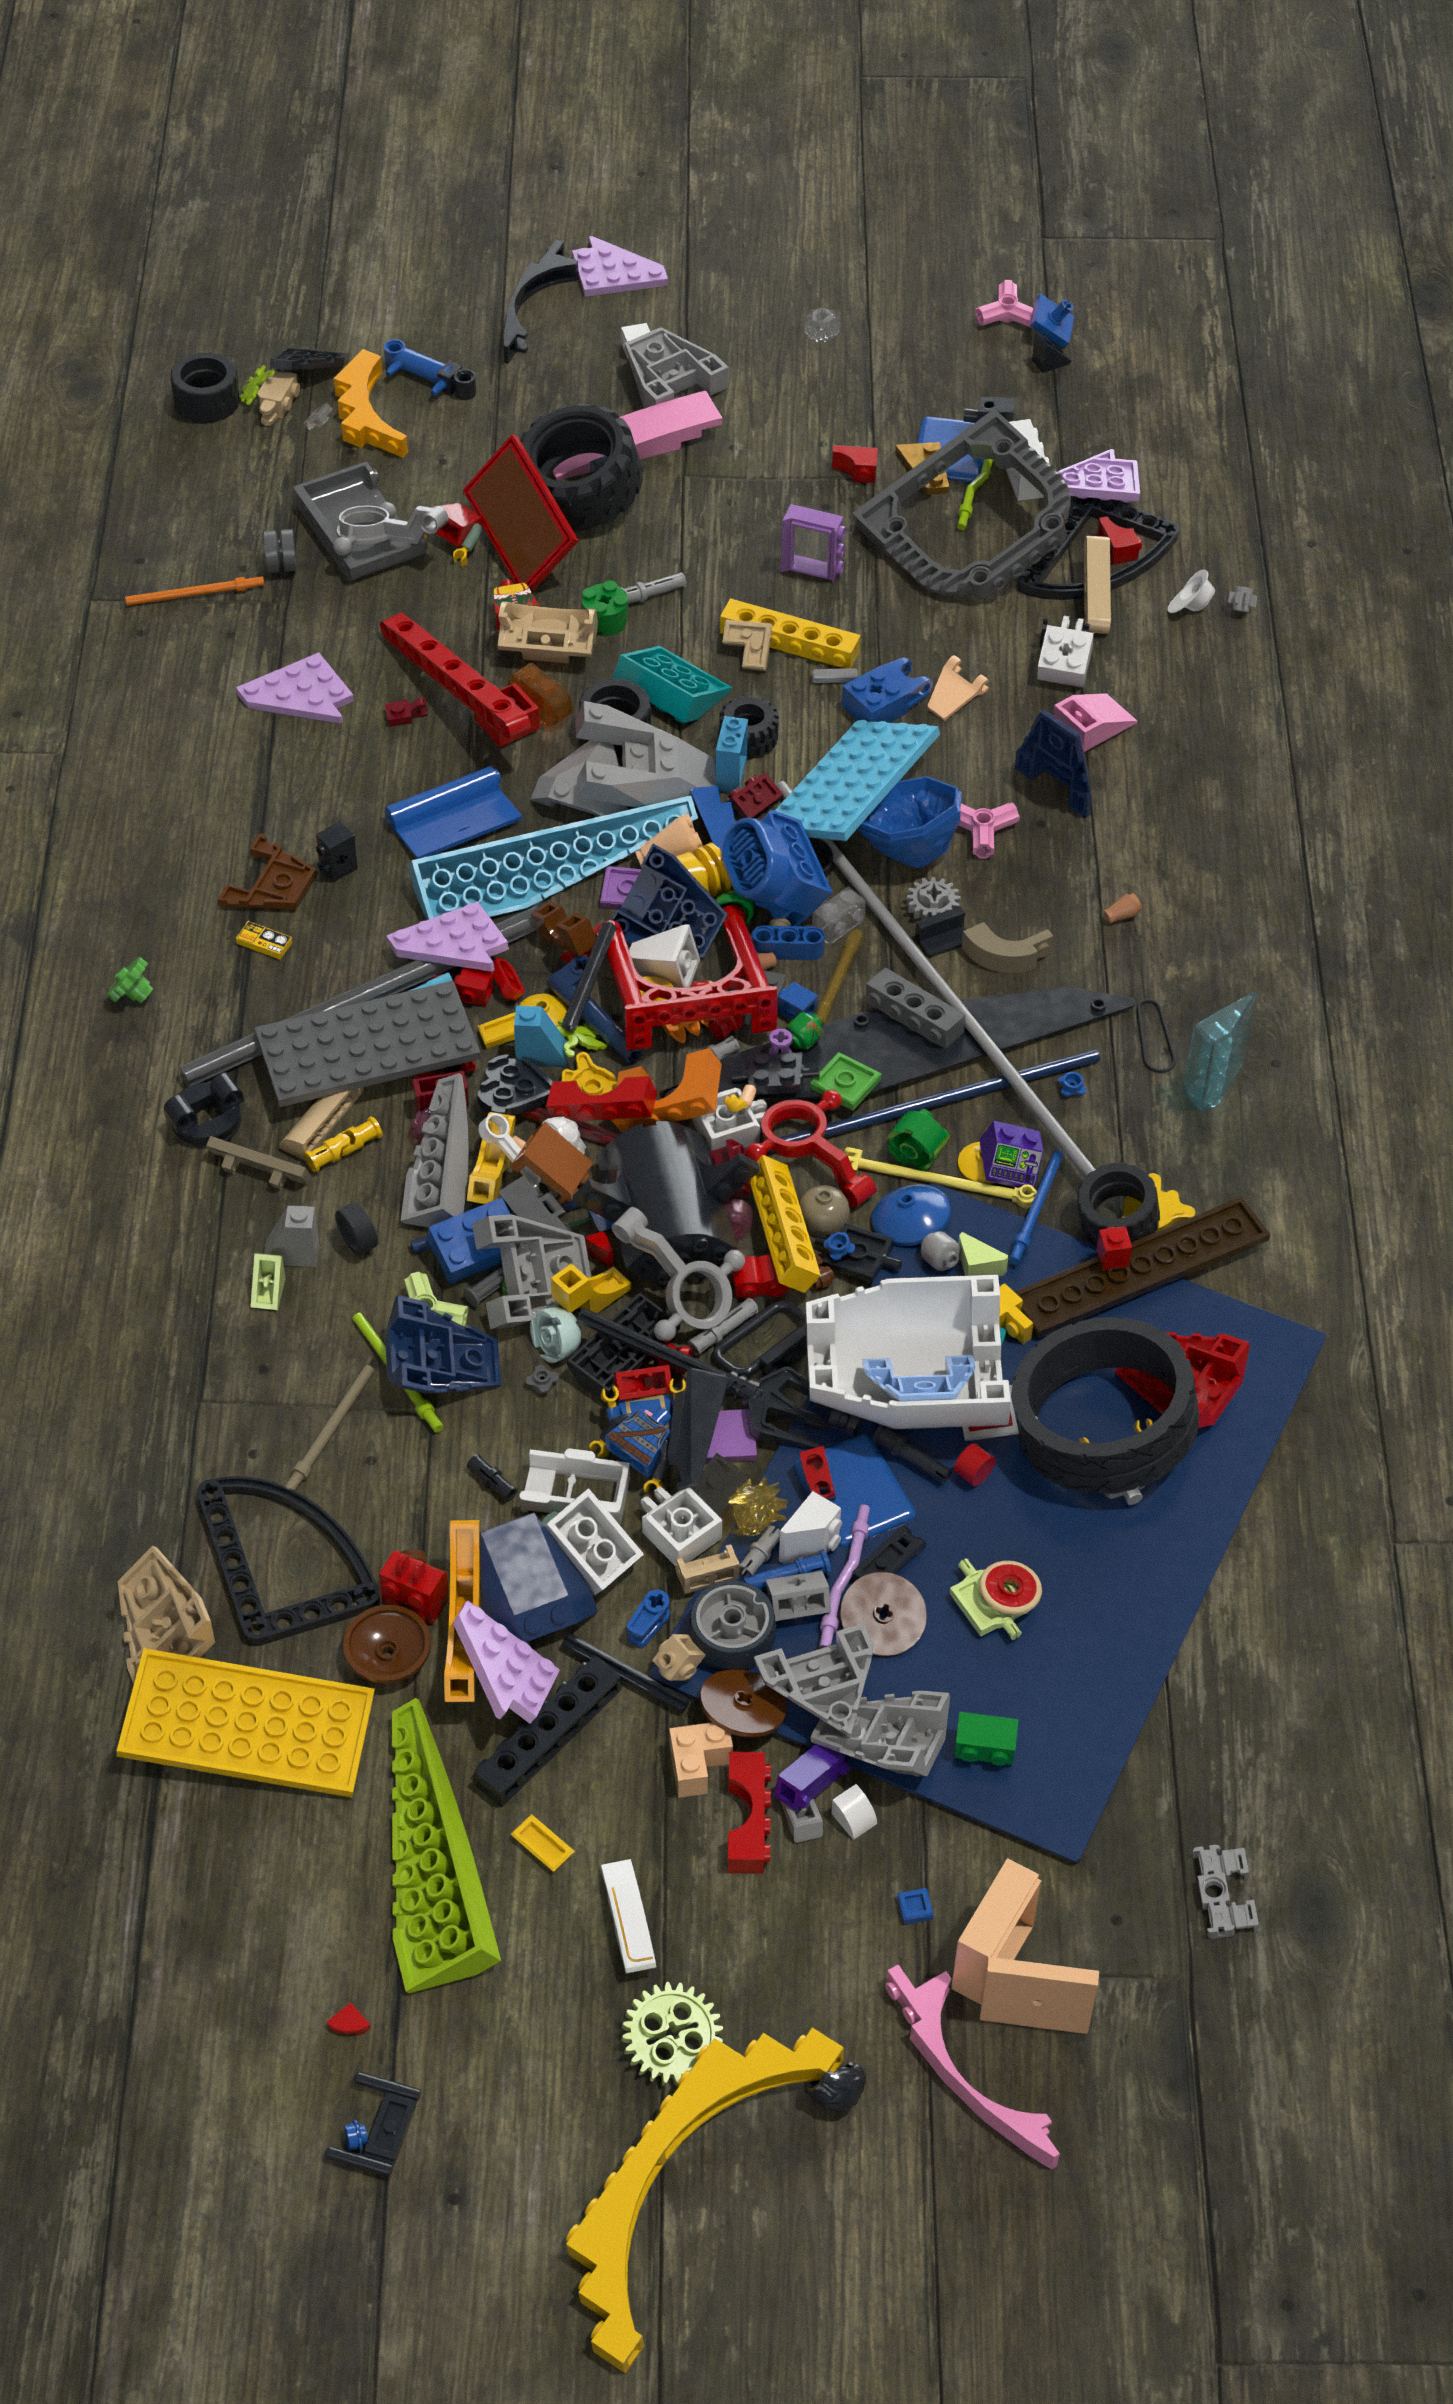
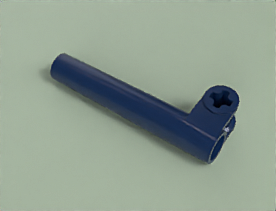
[547,955,643,1064]

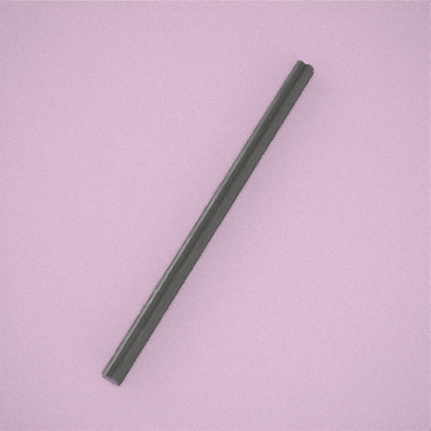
[179,906,539,1087]

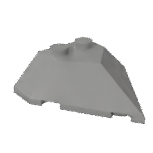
[531,740,629,817]
[754,1623,874,1738]

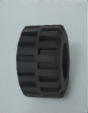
[719,696,779,758]

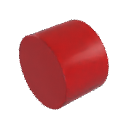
[954,1443,996,1486]

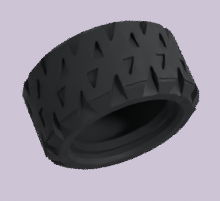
[520,404,643,531]

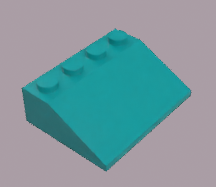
[612,646,732,723]

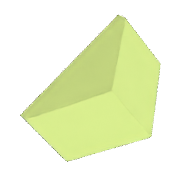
[958,1232,1008,1276]
[251,1253,285,1310]

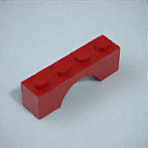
[546,1076,657,1121]
[728,1752,771,1874]

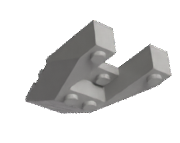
[575,701,715,808]

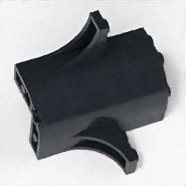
[572,1121,760,1287]

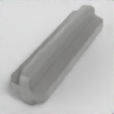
[812,668,858,683]

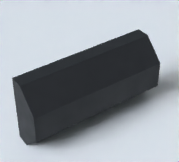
[567,1292,681,1397]

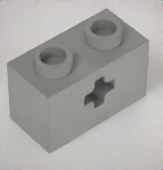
[766,1571,831,1621]

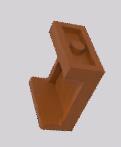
[510,1122,593,1205]

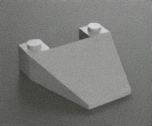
[625,327,729,408]
[472,1214,591,1329]

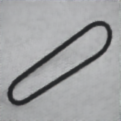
[1137,999,1176,1073]

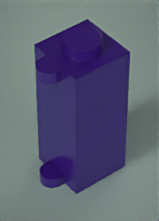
[774,1744,850,1812]

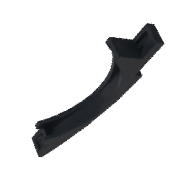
[504,240,579,364]

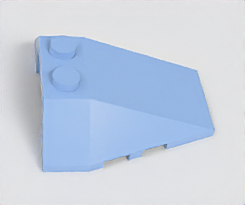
[862,1355,975,1401]

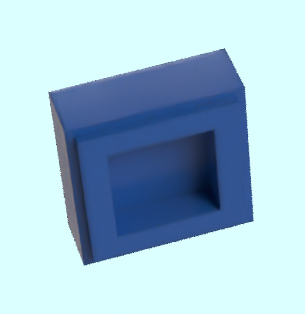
[897,1888,934,1925]

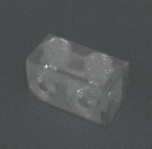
[812,887,866,945]

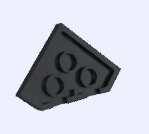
[270,347,349,373]

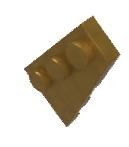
[895,442,949,495]

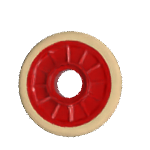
[979,1561,1042,1615]

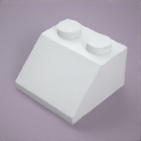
[779,1491,842,1564]

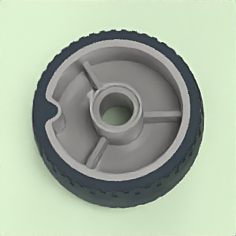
[689,1580,776,1671]

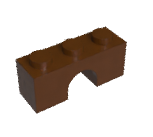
[530,901,597,956]

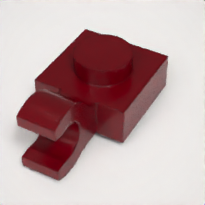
[385,698,428,727]

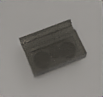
[691,1452,750,1517]

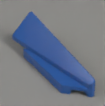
[690,785,735,851]

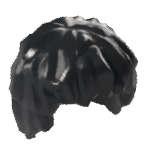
[803,2062,866,2112]

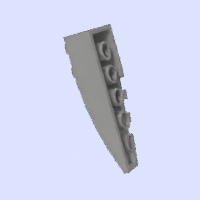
[401,1073,469,1227]

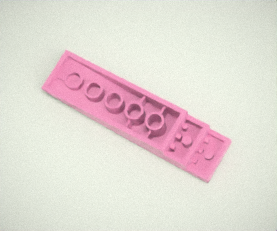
[552,391,722,481]

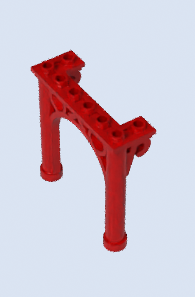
[597,905,777,1051]

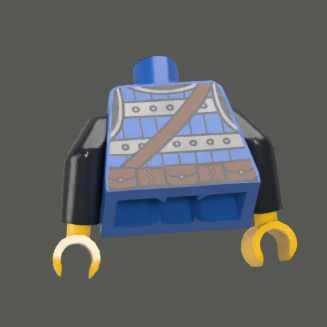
[589,1407,672,1496]

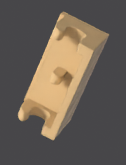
[675,1544,739,1594]

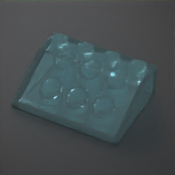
[1182,991,1258,1111]

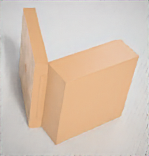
[951,1858,1099,2034]

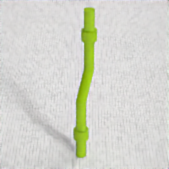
[957,459,994,530]

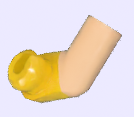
[724,1085,756,1113]

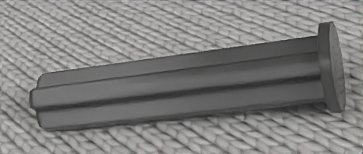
[463,1266,505,1307]

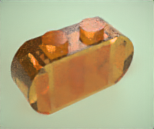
[508,663,573,727]

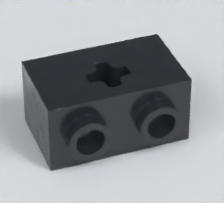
[315,821,358,882]

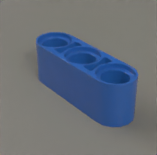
[752,926,825,960]

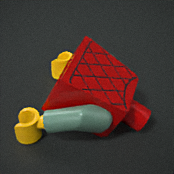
[424,503,482,567]

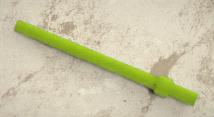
[352,1313,444,1433]

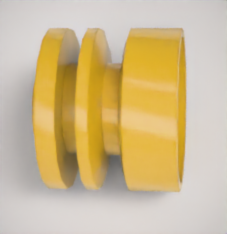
[676,843,732,897]

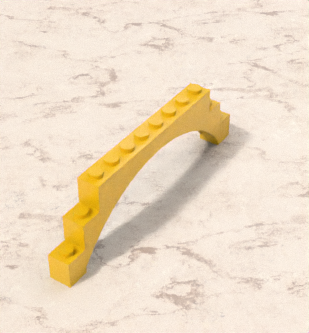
[566,2028,844,2374]

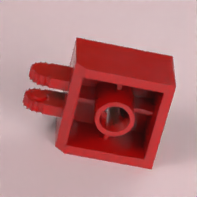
[474,683,540,747]
[379,1550,449,1626]

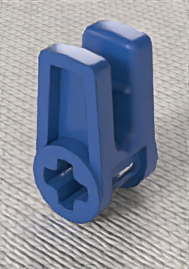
[626,1590,670,1648]

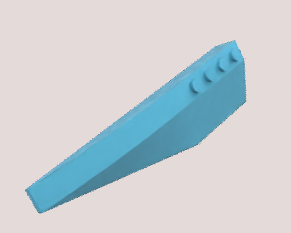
[408,796,698,920]

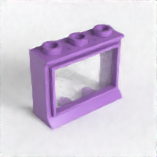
[781,504,846,583]

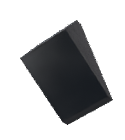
[1032,333,1072,373]

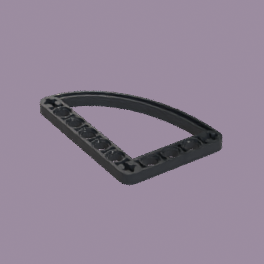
[1017,497,1180,600]
[197,1476,381,1646]

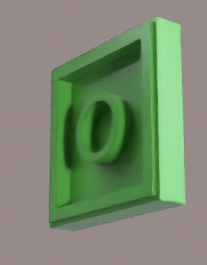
[810,1052,882,1111]

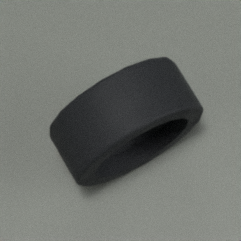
[335,1202,378,1255]

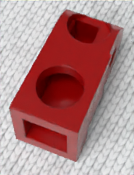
[799,1446,836,1500]

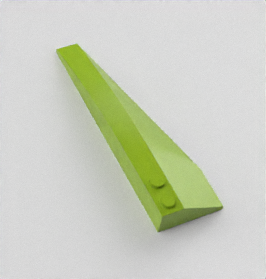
[392,1698,501,1994]

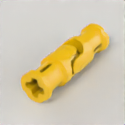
[304,1116,383,1173]

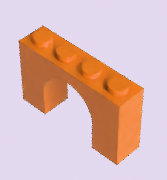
[612,1048,722,1133]

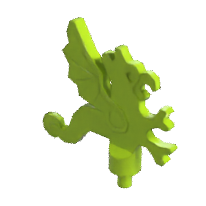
[240,365,275,405]
[556,1018,608,1057]

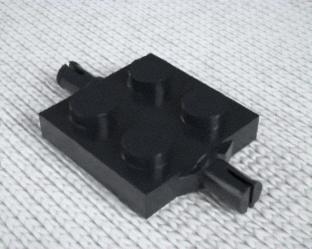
[731,1052,820,1095]
[815,1223,902,1284]

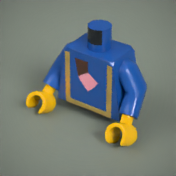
[601,1379,686,1431]

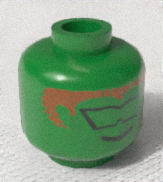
[786,1012,823,1050]

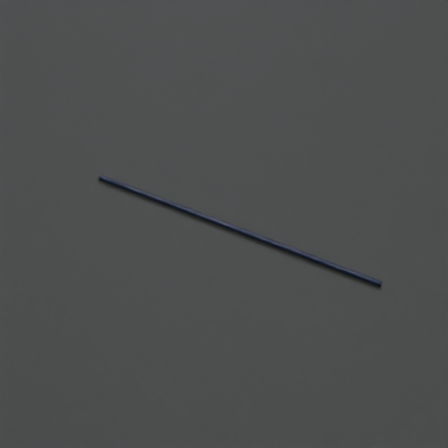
[410,1049,1100,1254]

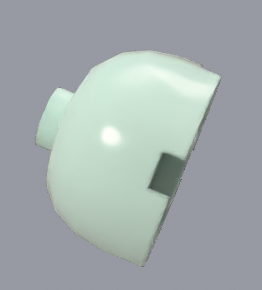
[530,1307,582,1363]

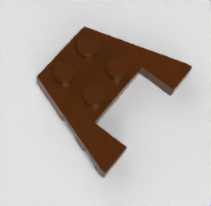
[217,834,317,910]

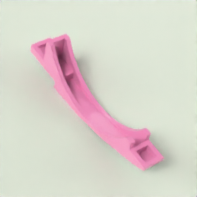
[885,1965,1059,2170]

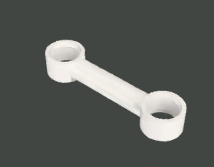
[479,1113,559,1198]

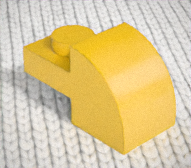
[999,1283,1033,1344]

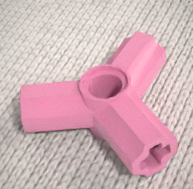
[975,280,1033,328]
[958,802,1020,859]

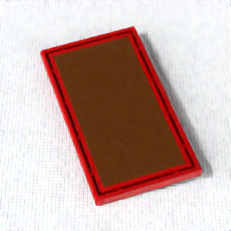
[462,434,579,593]

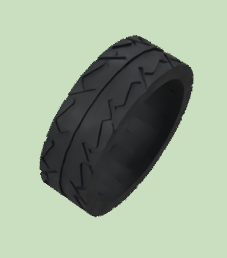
[1011,1317,1200,1494]

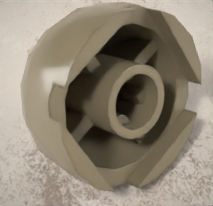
[799,1185,850,1237]

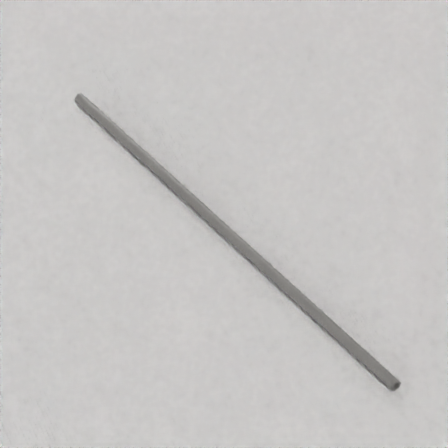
[776,781,1096,1178]

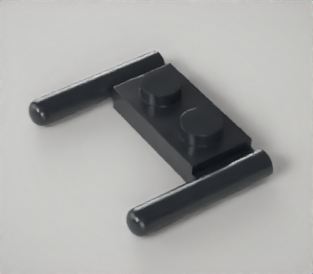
[325,2072,421,2177]

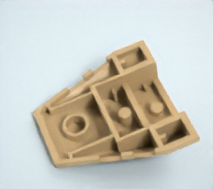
[118,1546,215,1684]

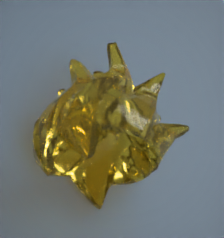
[728,1477,788,1536]

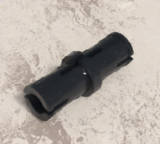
[467,1454,518,1502]

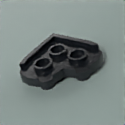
[477,1054,553,1116]

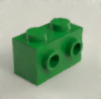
[954,1712,1019,1766]

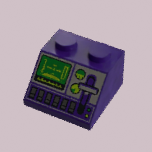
[979,1121,1043,1188]

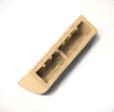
[279,1087,364,1161]

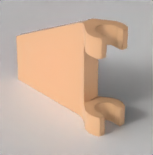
[927,655,989,721]

